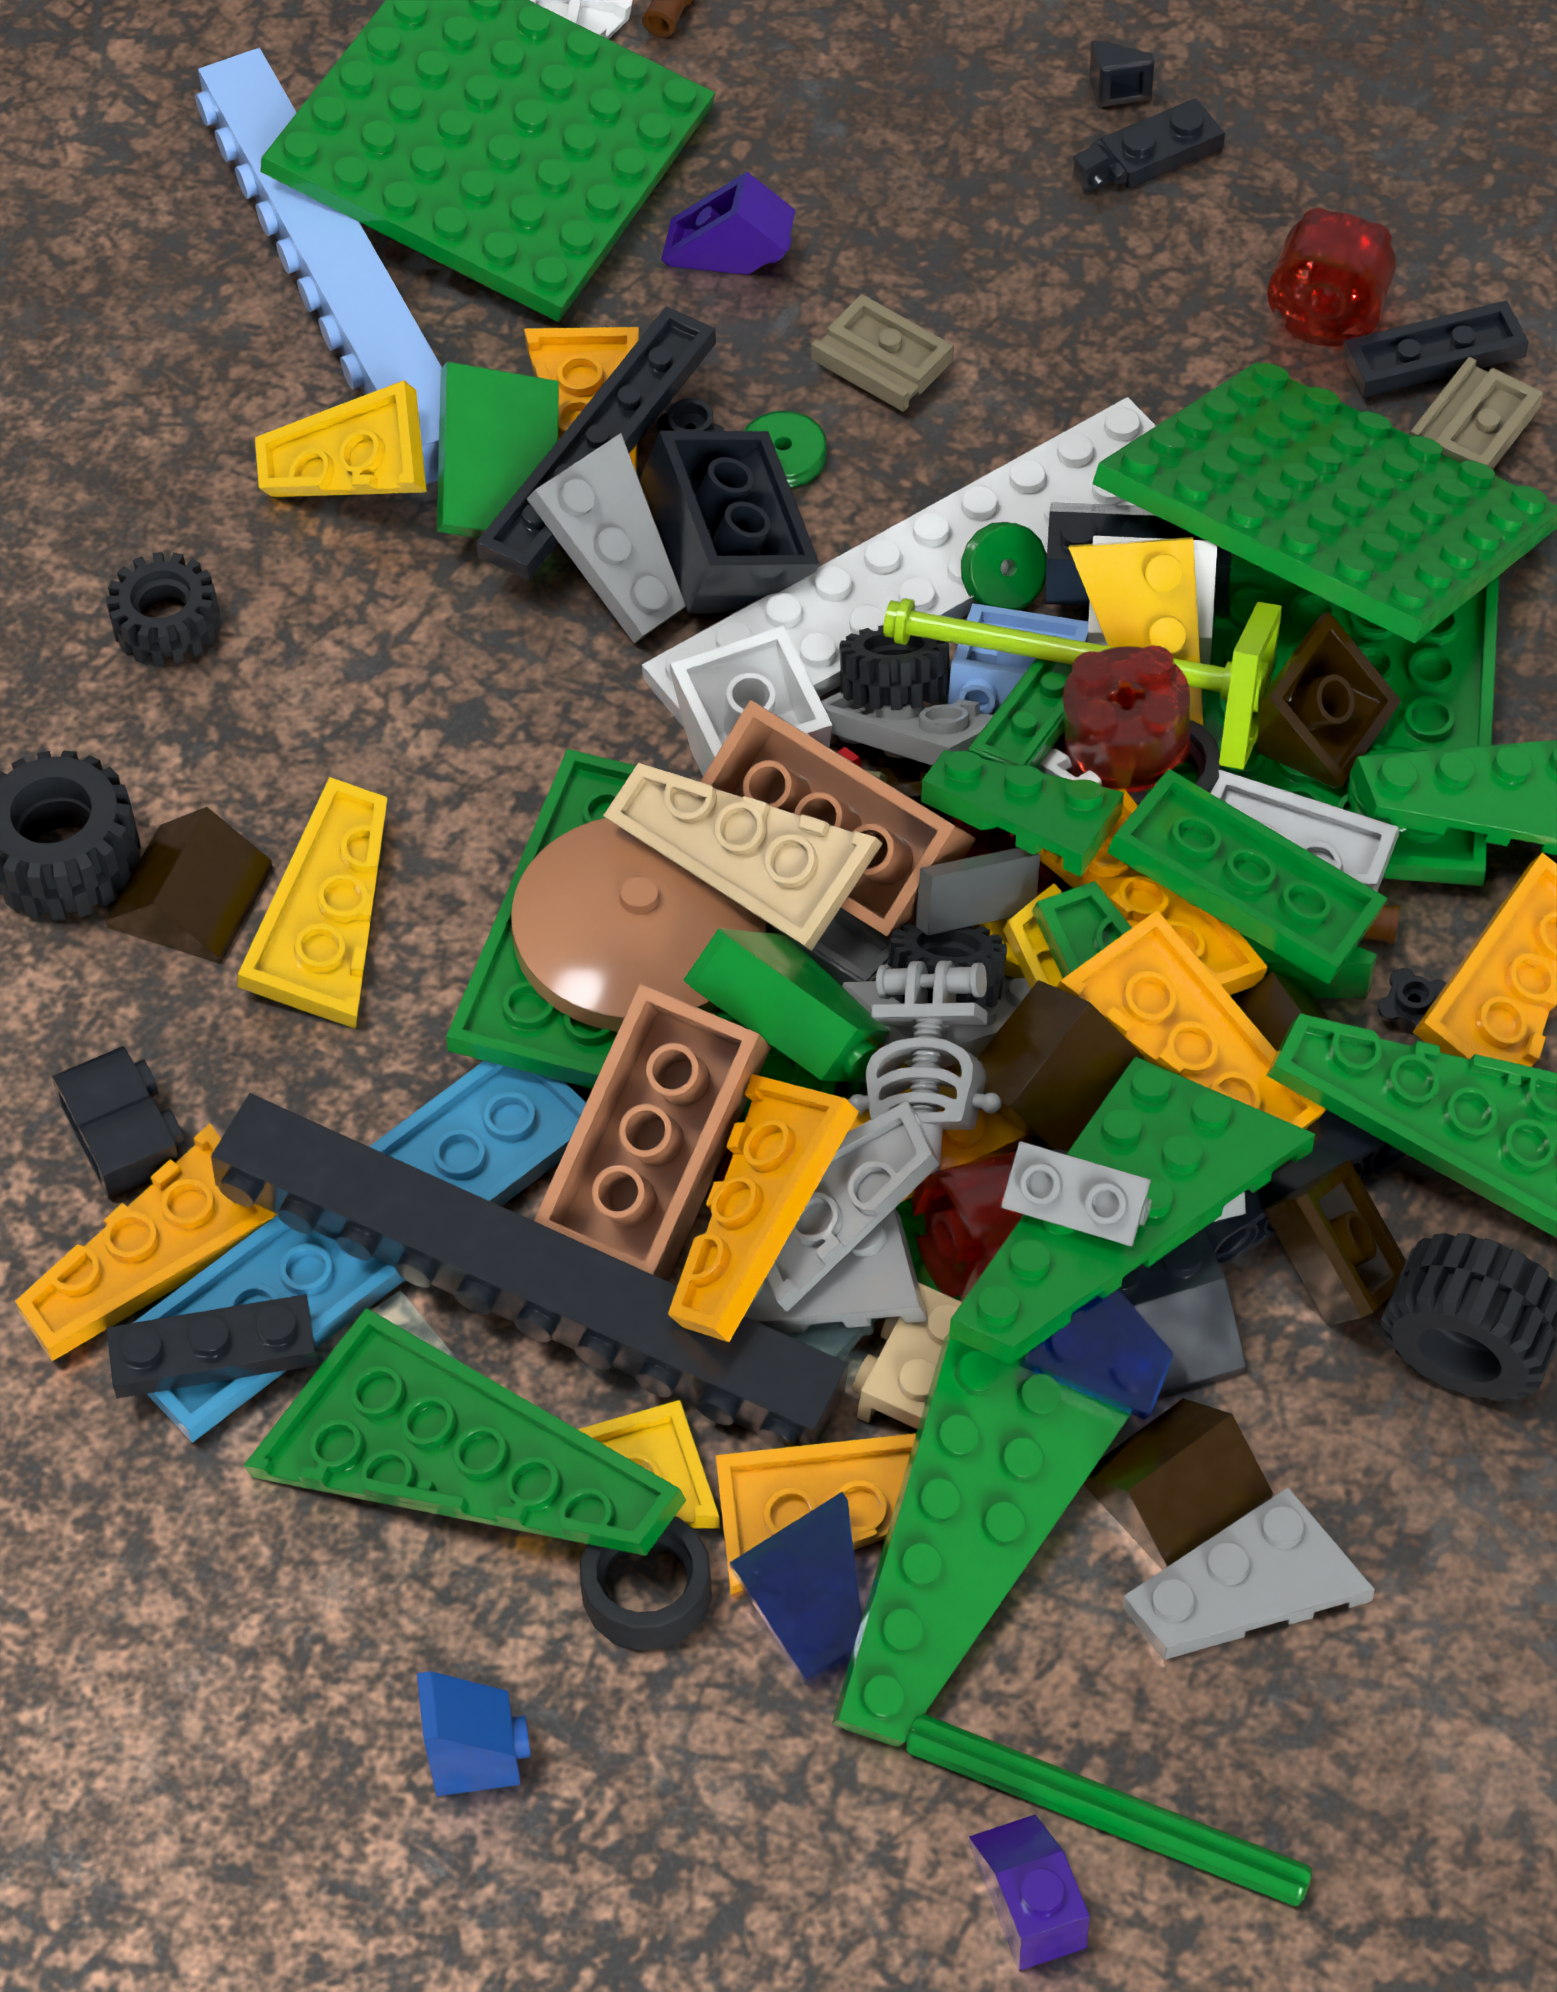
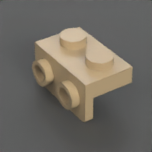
[852,1283,962,1429]

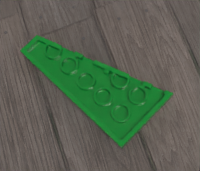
[1350,740,1557,855]
[1266,1014,1557,1238]
[949,1057,1315,1365]
[243,1308,686,1556]
[832,1334,1140,1747]

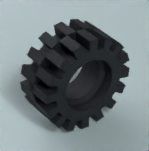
[106,552,221,667]
[839,625,950,710]
[888,922,1007,1009]

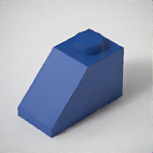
[417,1671,531,1796]

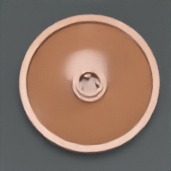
[511,818,767,1032]

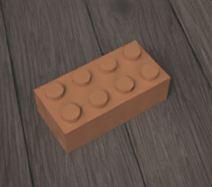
[700,700,976,938]
[534,984,771,1281]

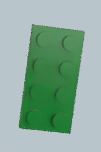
[1107,769,1388,985]

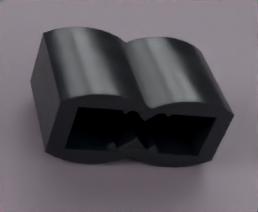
[52,1046,185,1199]

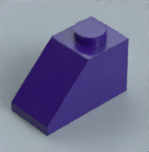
[661,171,796,275]
[968,1814,1090,1971]

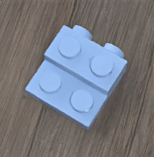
[948,603,1089,714]

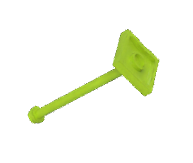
[883,598,1282,770]

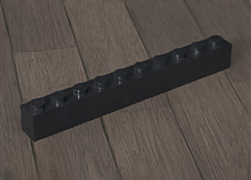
[211,1093,849,1449]

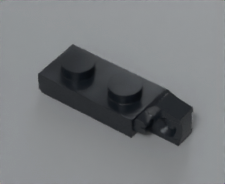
[1072,98,1225,194]

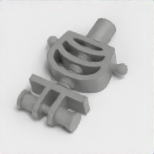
[849,960,1001,1179]

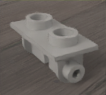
[1001,1141,1151,1246]

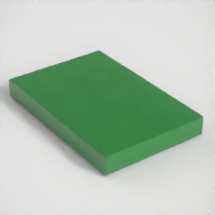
[437,362,559,539]

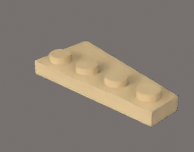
[603,763,883,951]

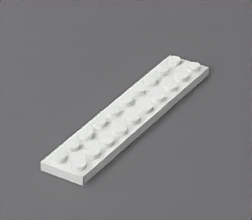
[642,397,1155,729]

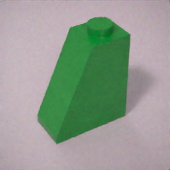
[683,928,890,1082]

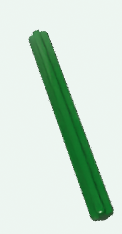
[906,1714,1312,1906]

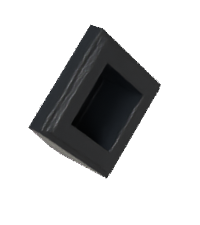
[1090,41,1154,107]

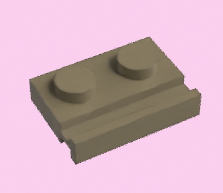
[811,294,954,412]
[1410,357,1543,470]

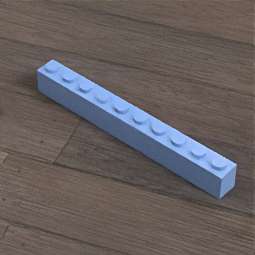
[195,47,442,484]

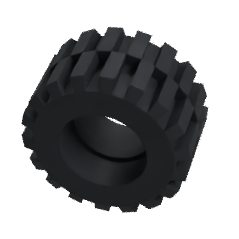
[0,750,141,921]
[1381,1233,1557,1401]

